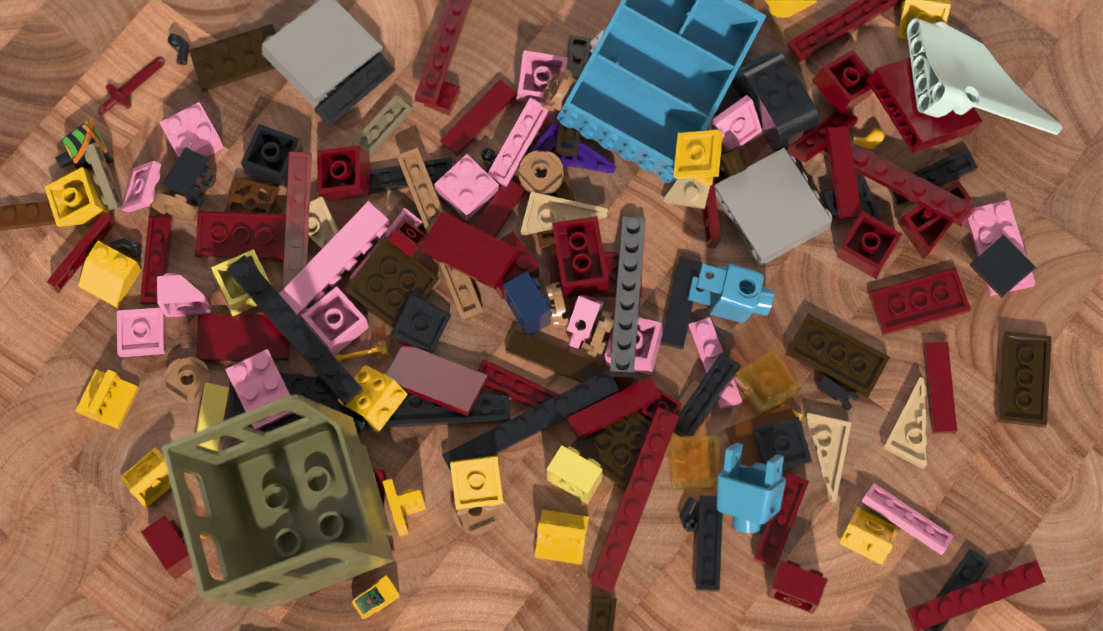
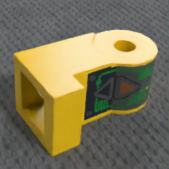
[352,575,400,619]

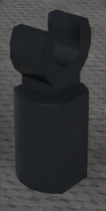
[817,375,859,411]

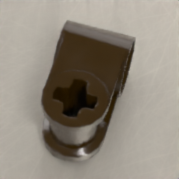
[719,147,748,176]

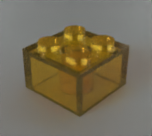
[734,349,801,416]
[670,436,720,490]

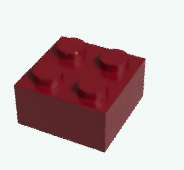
[424,81,461,116]
[388,219,426,257]
[641,388,682,421]

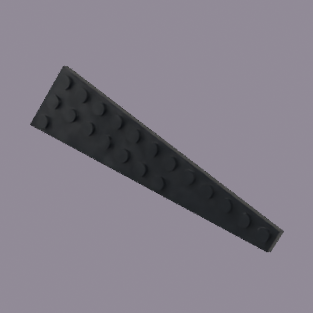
[229,366,510,432]

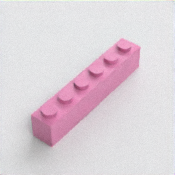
[279,201,389,320]

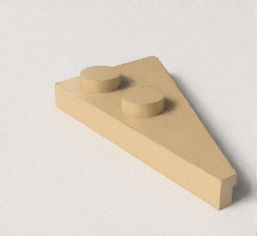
[663,132,723,209]
[520,192,608,235]
[308,196,355,271]
[883,377,927,469]
[806,413,852,503]

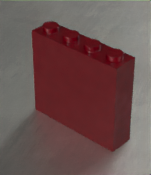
[866,57,982,154]

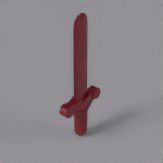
[97,57,165,115]

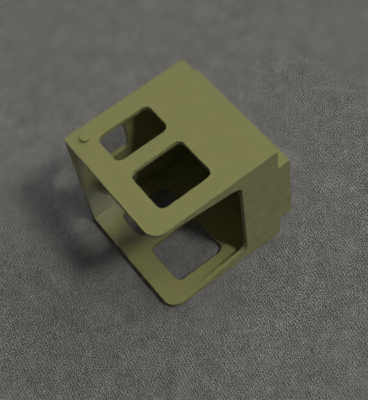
[161,395,394,610]

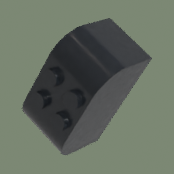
[733,49,819,152]

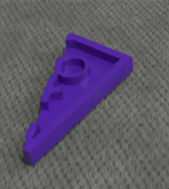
[528,123,616,174]

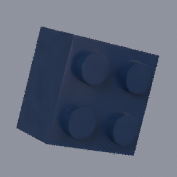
[503,272,552,336]

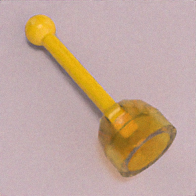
[334,339,390,362]

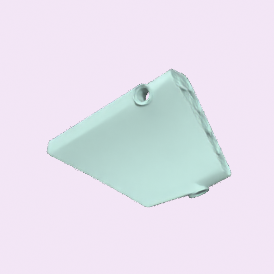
[907,18,1062,135]

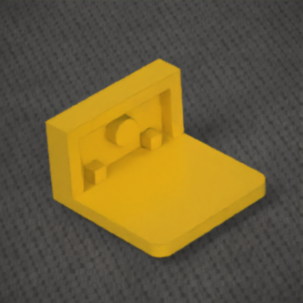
[338,366,408,431]

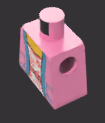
[567,294,606,349]

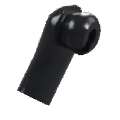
[167,34,190,65]
[481,148,497,174]
[109,238,142,257]
[679,496,699,532]

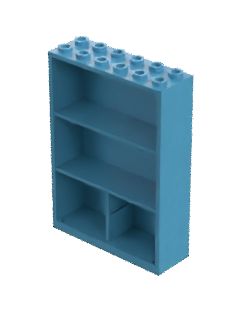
[556,0,766,184]

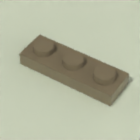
[352,95,413,158]
[84,142,122,210]

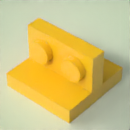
[898,0,951,39]
[673,130,723,185]
[76,369,139,430]
[119,447,172,508]
[450,455,503,510]
[383,479,426,536]
[839,506,900,565]
[535,510,589,565]

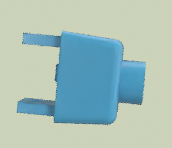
[687,263,774,323]
[716,443,786,533]

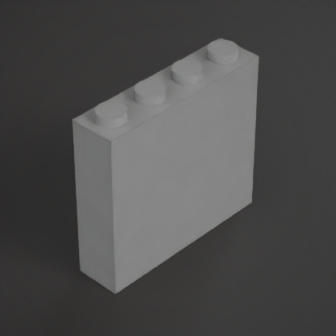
[262,0,382,109]
[714,148,832,267]

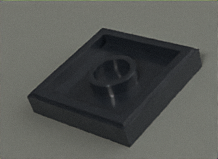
[969,235,1036,298]
[390,294,451,354]
[753,417,812,470]

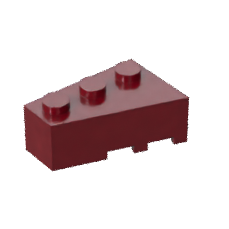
[898,180,971,260]

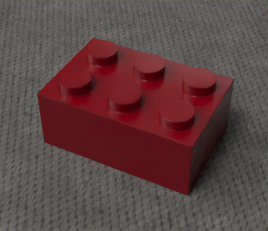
[552,216,608,296]

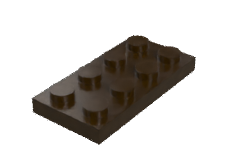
[189,24,276,92]
[786,314,890,398]
[998,331,1052,428]

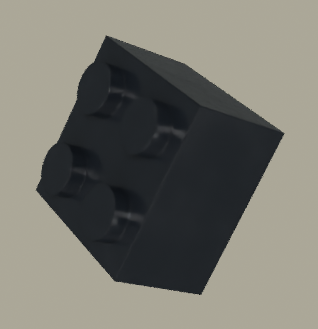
[241,124,303,188]
[162,147,216,208]

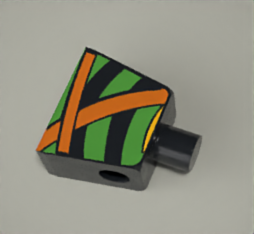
[55,119,113,170]

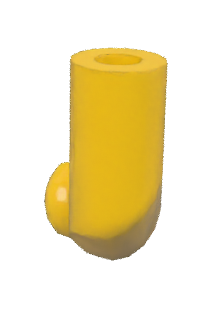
[853,128,884,150]

